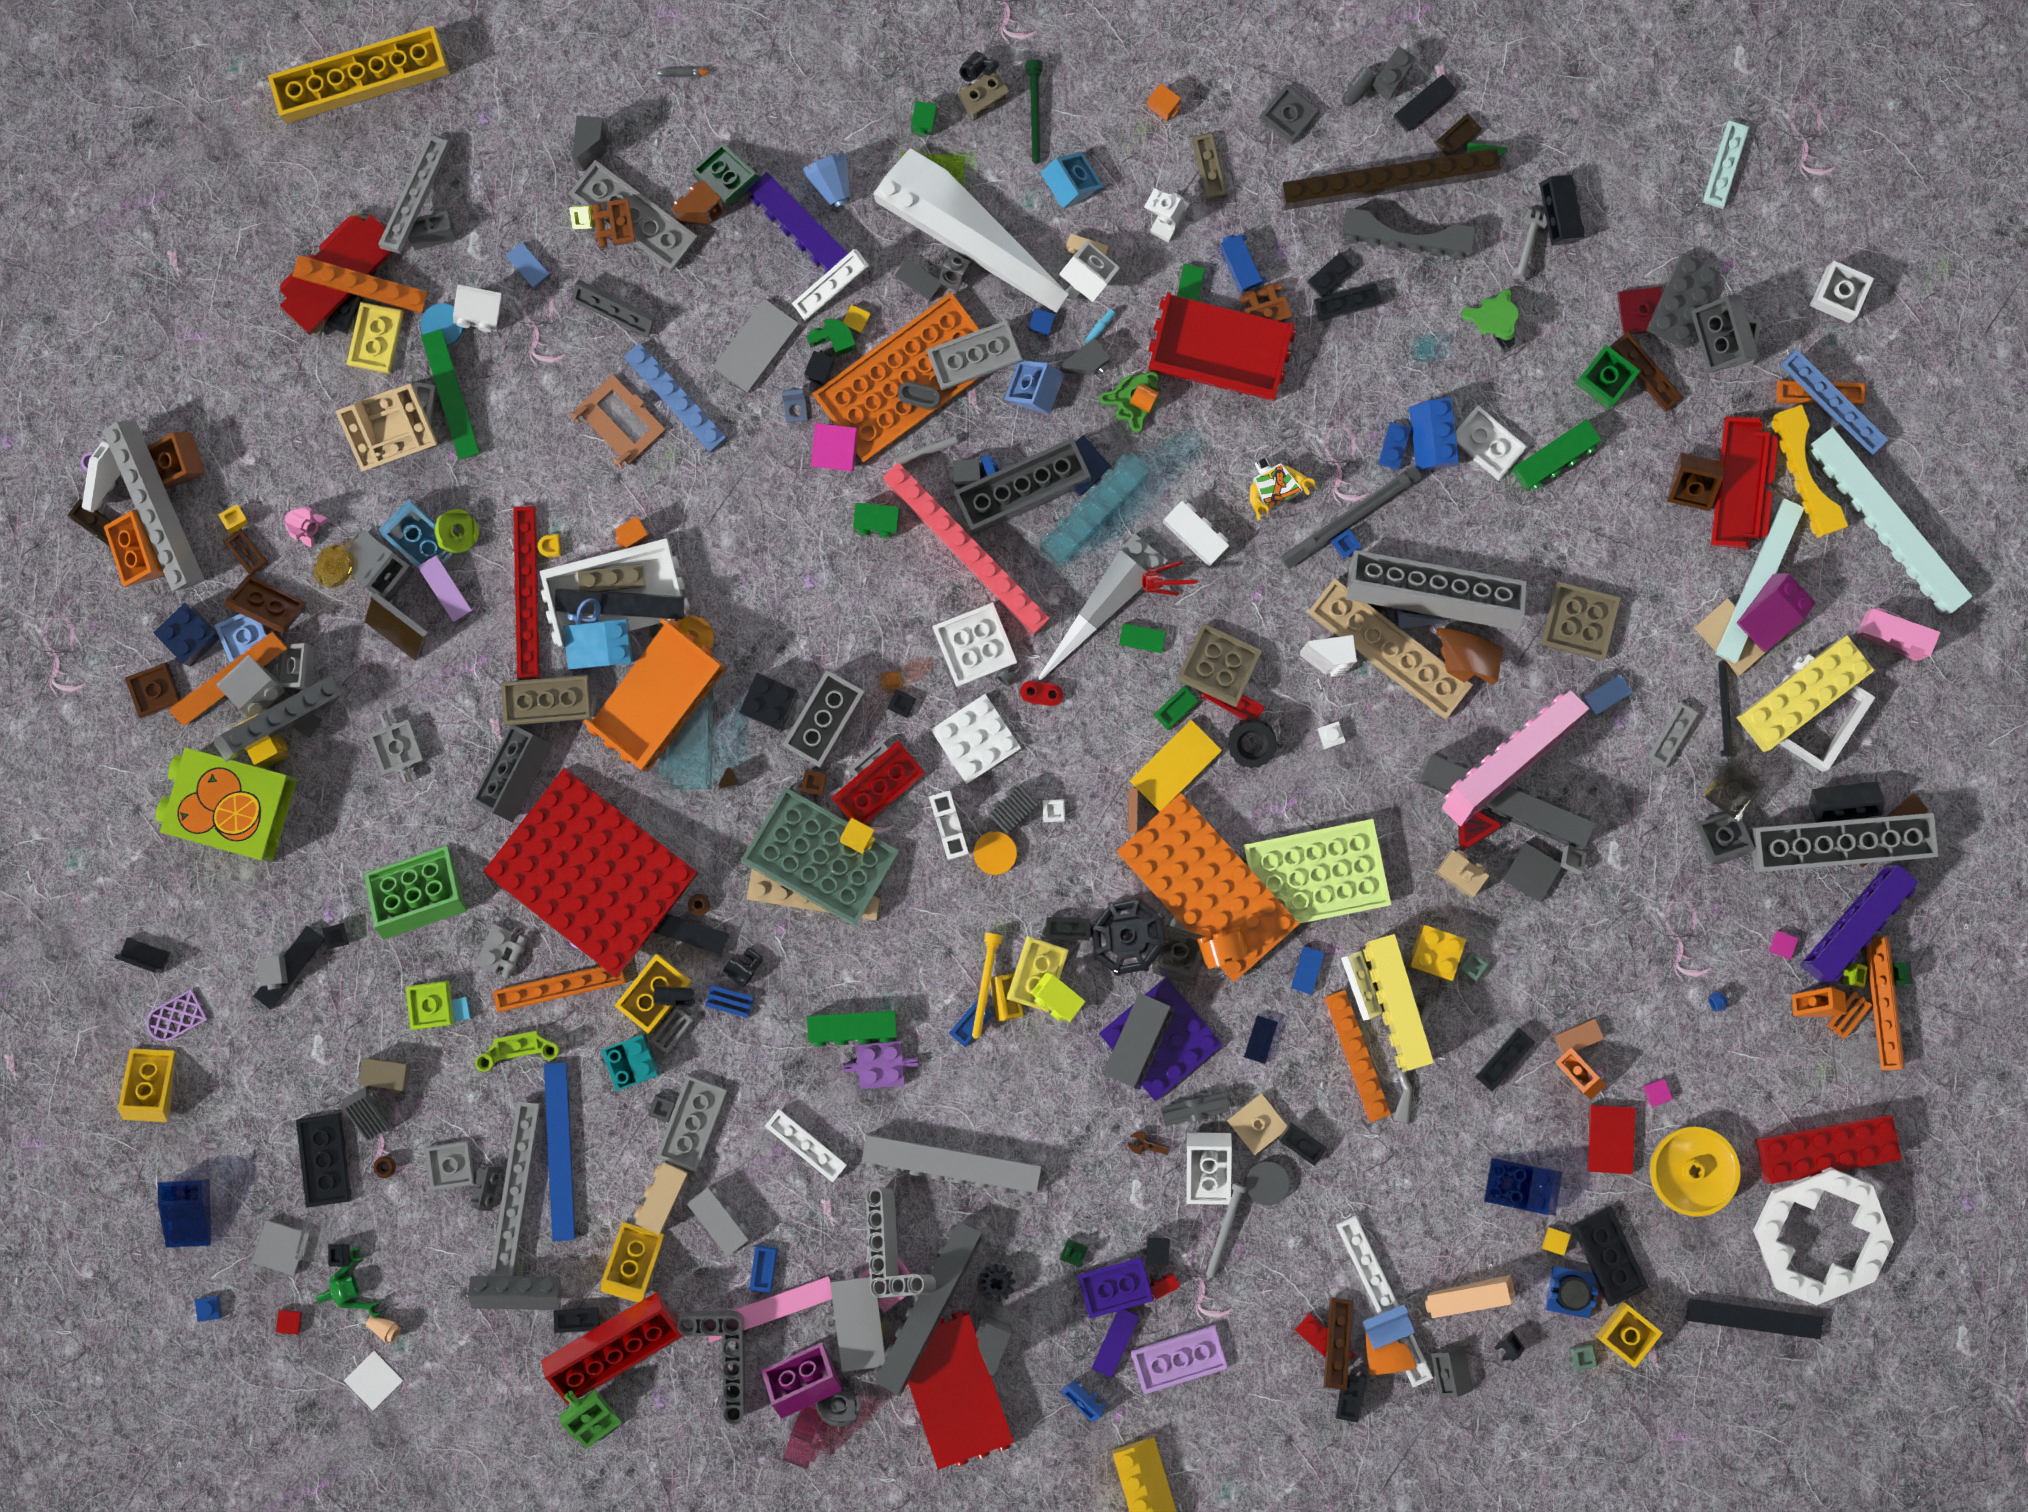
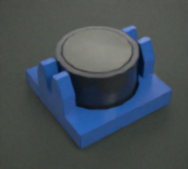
[1545,1266,1598,1319]

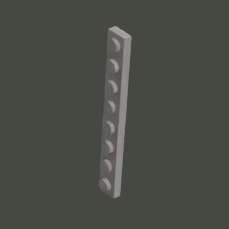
[490,1101,540,1276]

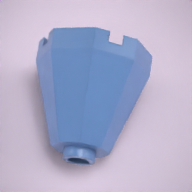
[803,151,850,207]

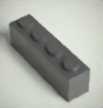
[468,1276,563,1310]

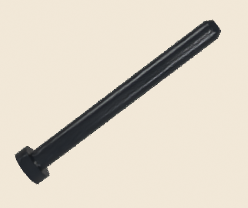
[1718,661,1737,757]

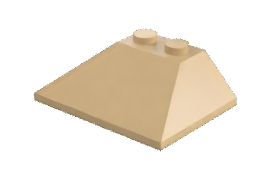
[335,383,438,472]

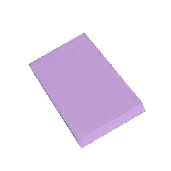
[1131,1324,1229,1395]

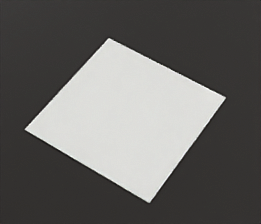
[344,1351,403,1411]

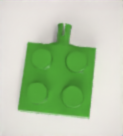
[558,1389,622,1449]

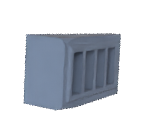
[1395,608,1442,629]

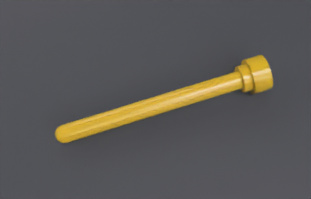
[972,933,1003,1039]

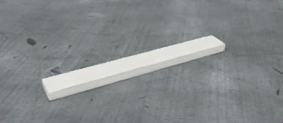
[1335,1215,1433,1388]

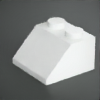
[453,285,501,332]

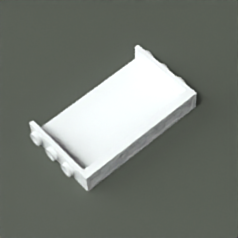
[540,538,690,649]

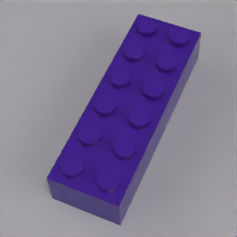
[1799,865,1918,982]

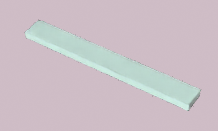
[1715,499,1804,663]

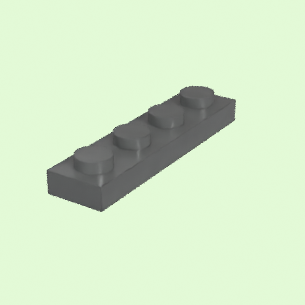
[571,280,656,338]

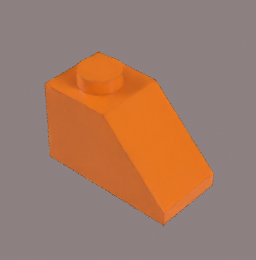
[1792,987,1847,1018]
[1555,1048,1607,1100]

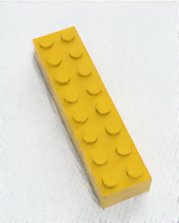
[268,26,450,124]

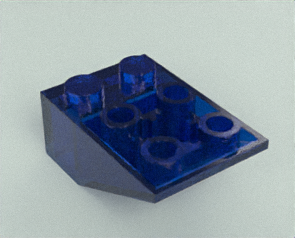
[1484,1158,1563,1215]
[157,1178,211,1248]

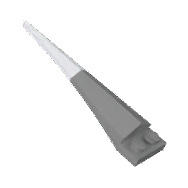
[1039,533,1168,680]

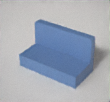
[1363,1305,1414,1350]

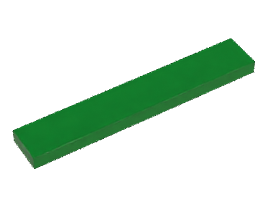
[421,329,480,460]

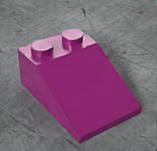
[1737,573,1816,652]

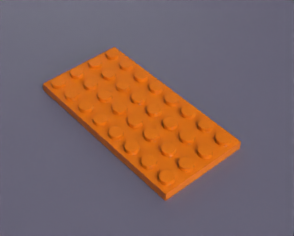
[812,292,983,464]
[1116,793,1300,982]

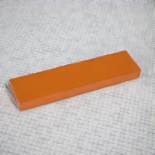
[1776,380,1865,406]

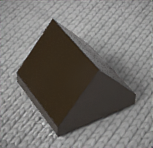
[718,767,740,790]

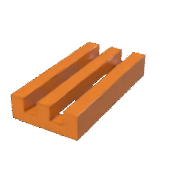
[1826,991,1872,1039]

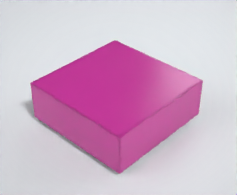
[1768,931,1798,959]
[1643,1079,1673,1107]

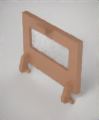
[569,374,666,469]

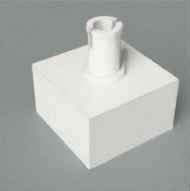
[1059,240,1120,302]

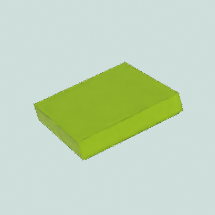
[406,981,455,1030]

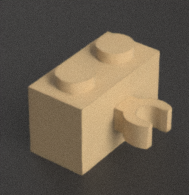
[1435,849,1489,898]

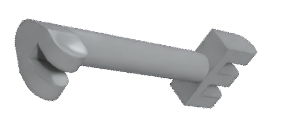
[1512,208,1547,282]

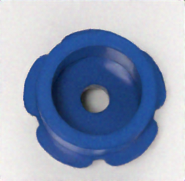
[1708,991,1728,1012]

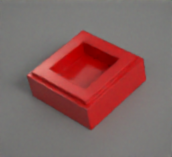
[276,1309,302,1335]

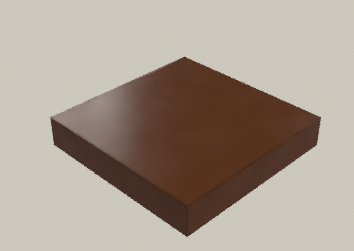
[125,662,181,719]

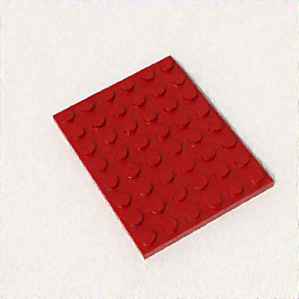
[483,768,699,978]

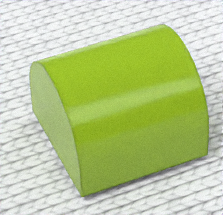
[1842,963,1868,988]

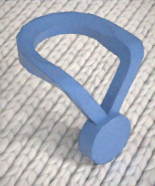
[567,598,601,625]

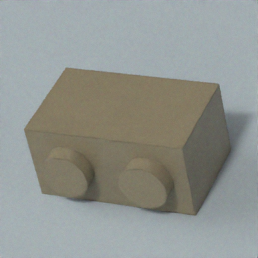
[359,1058,411,1094]

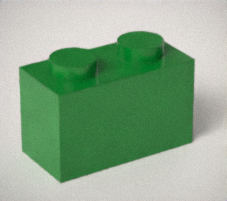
[853,503,900,539]

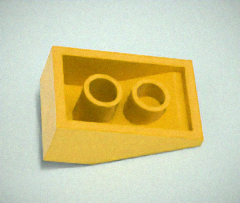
[118,1049,175,1122]
[600,1222,664,1303]

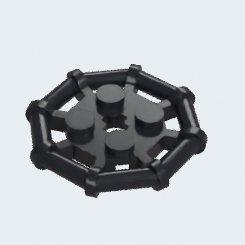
[1090,897,1167,976]

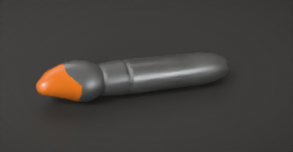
[656,67,709,78]

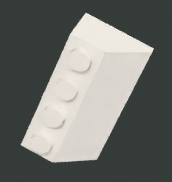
[1300,635,1357,677]

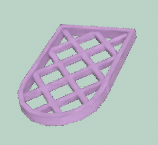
[146,989,208,1041]

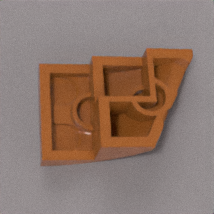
[1436,628,1503,685]

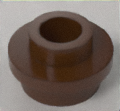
[688,894,710,916]
[373,1156,396,1178]

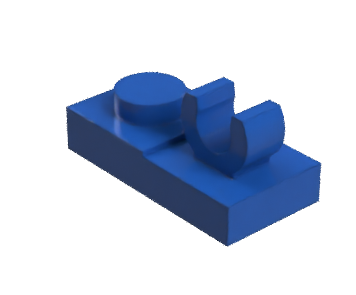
[1060,1380,1107,1423]

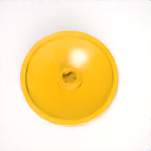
[1650,1127,1740,1217]

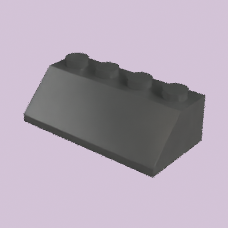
[471,725,553,823]

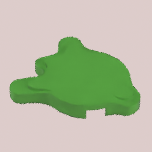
[1461,289,1519,340]
[1099,372,1159,433]

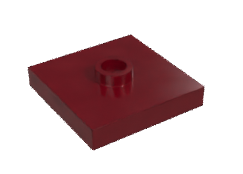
[1617,287,1662,335]

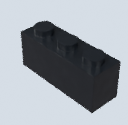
[1539,175,1585,246]
[1809,782,1885,823]

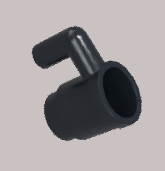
[959,51,1000,82]
[723,947,763,988]

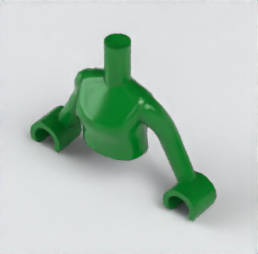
[316,1247,383,1316]

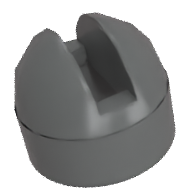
[996,668,1015,687]

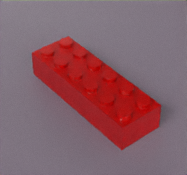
[1755,1114,1902,1184]
[540,1292,683,1405]

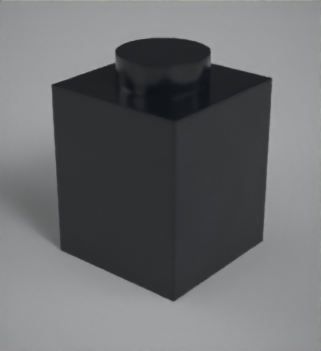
[804,350,835,386]

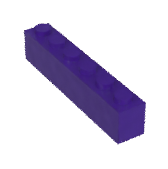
[748,171,849,274]

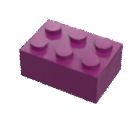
[761,1342,842,1419]

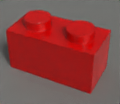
[1150,1273,1180,1300]

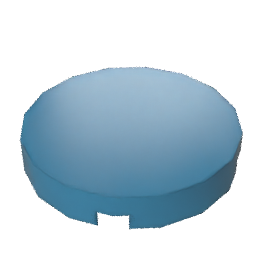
[420,303,464,346]

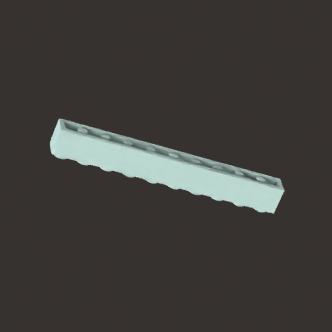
[1807,427,1972,615]

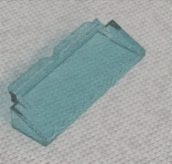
[659,688,713,790]

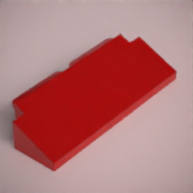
[279,214,393,335]
[1711,417,1778,550]

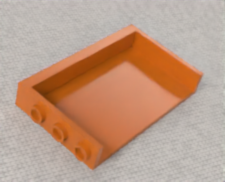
[583,618,727,772]

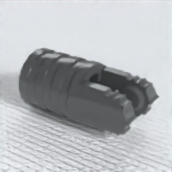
[1341,67,1376,107]

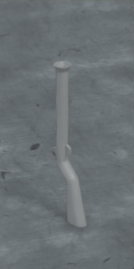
[1391,1001,1435,1125]

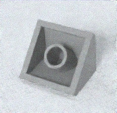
[278,643,316,690]

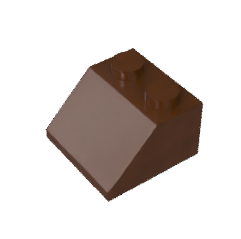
[1667,452,1724,511]

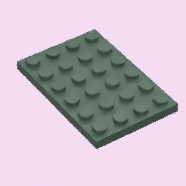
[741,787,899,927]

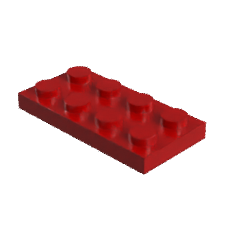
[831,741,925,825]

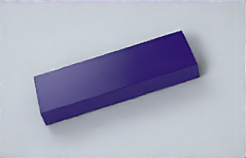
[1091,1309,1139,1378]

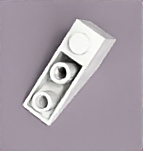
[82,442,121,513]

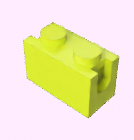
[1030,972,1086,1022]

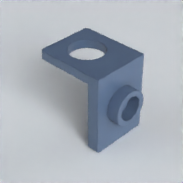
[781,388,808,423]

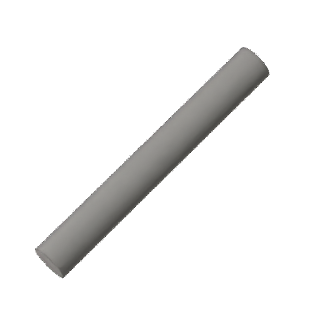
[895,436,958,465]

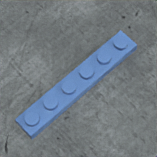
[624,342,726,453]
[1779,349,1888,455]

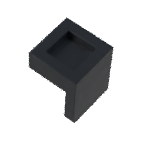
[1146,1236,1170,1265]

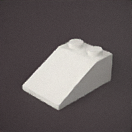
[1187,1133,1232,1205]

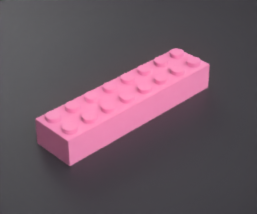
[1442,690,1590,827]

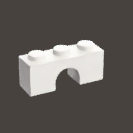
[929,790,969,861]

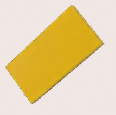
[1129,720,1222,812]

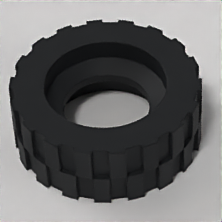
[1228,717,1277,768]

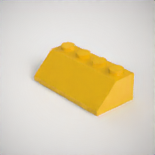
[1112,1437,1177,1512]

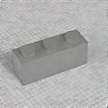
[687,1186,750,1257]

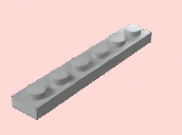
[378,136,451,254]

